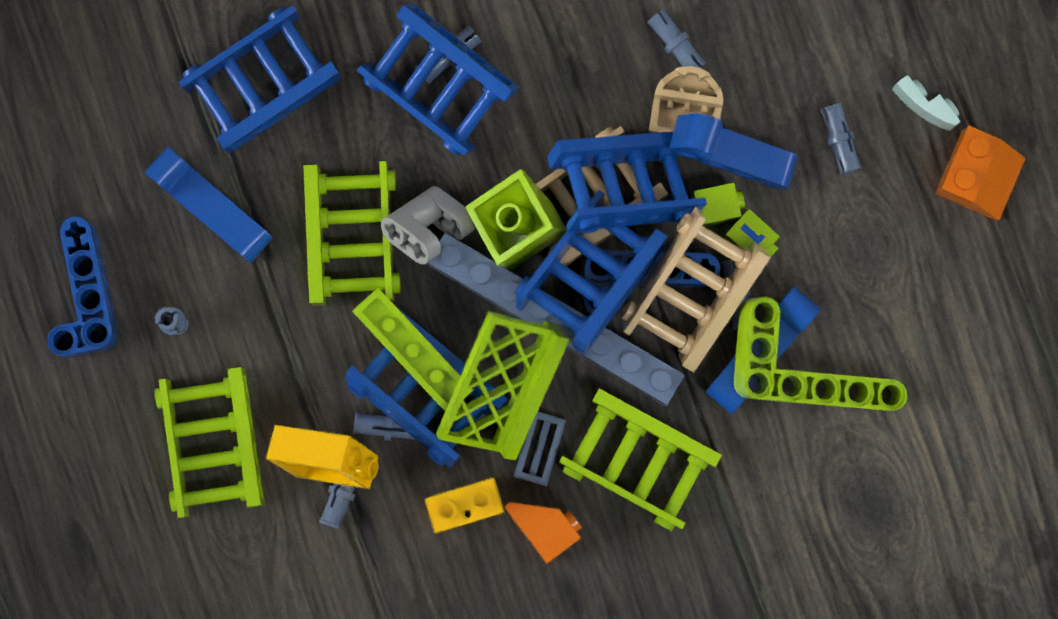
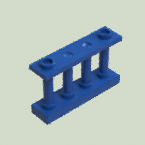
[357,3,520,156]
[179,5,341,155]
[547,131,707,233]
[515,190,668,355]
[344,310,508,469]

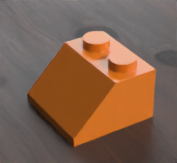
[935,125,1026,221]
[504,502,582,563]

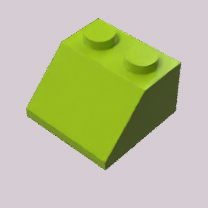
[465,169,567,269]

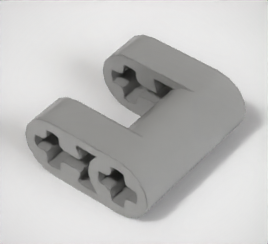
[381,186,476,265]

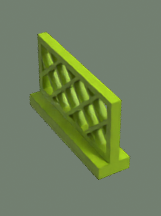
[435,312,570,461]

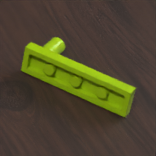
[352,288,473,411]

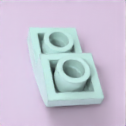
[892,75,961,131]

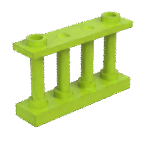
[303,161,401,306]
[155,367,265,518]
[559,388,722,532]

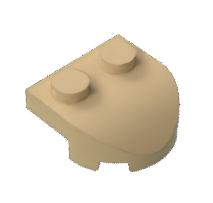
[648,66,723,133]

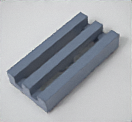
[514,412,566,486]

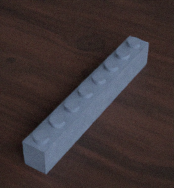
[428,233,685,406]

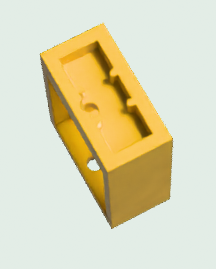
[266,425,378,489]
[425,478,505,533]

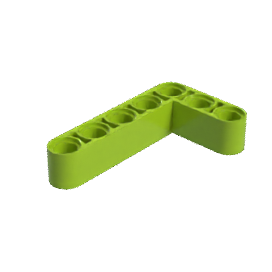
[734,297,907,411]

